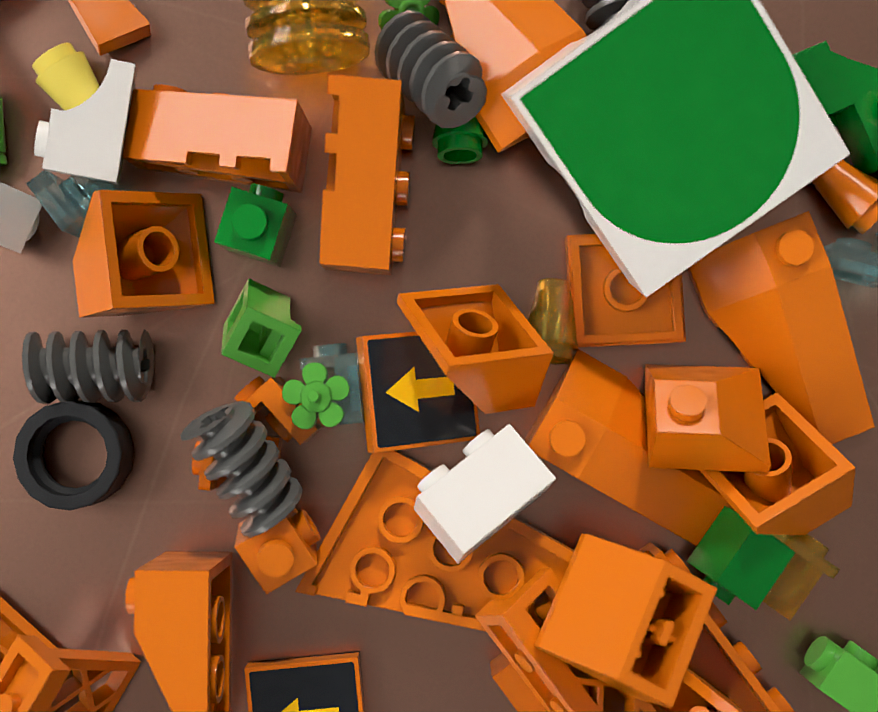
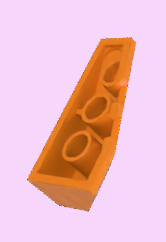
[439,0,587,153]
[524,349,735,546]

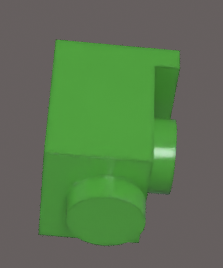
[221,279,302,378]
[799,636,878,712]

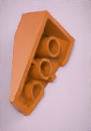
[687,211,875,444]

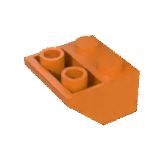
[534,534,717,708]

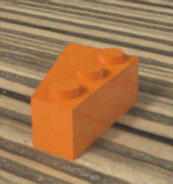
[319,74,415,275]

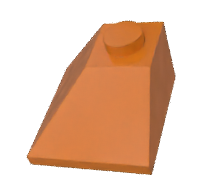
[73,190,215,318]
[397,284,554,414]
[644,364,771,473]
[699,392,856,535]

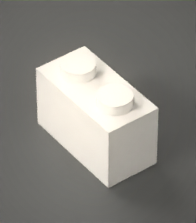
[414,424,556,564]

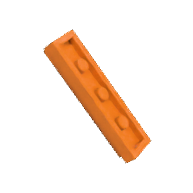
[475,568,657,712]

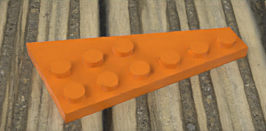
[295,450,574,632]

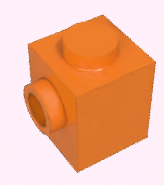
[234,508,321,595]

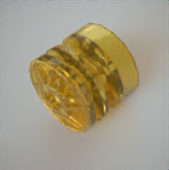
[243,0,370,75]

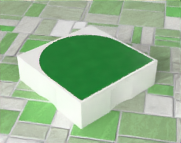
[501,0,850,297]

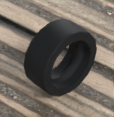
[13,400,134,511]

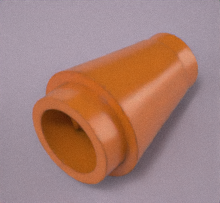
[811,159,878,235]

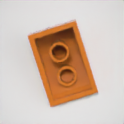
[125,551,233,712]

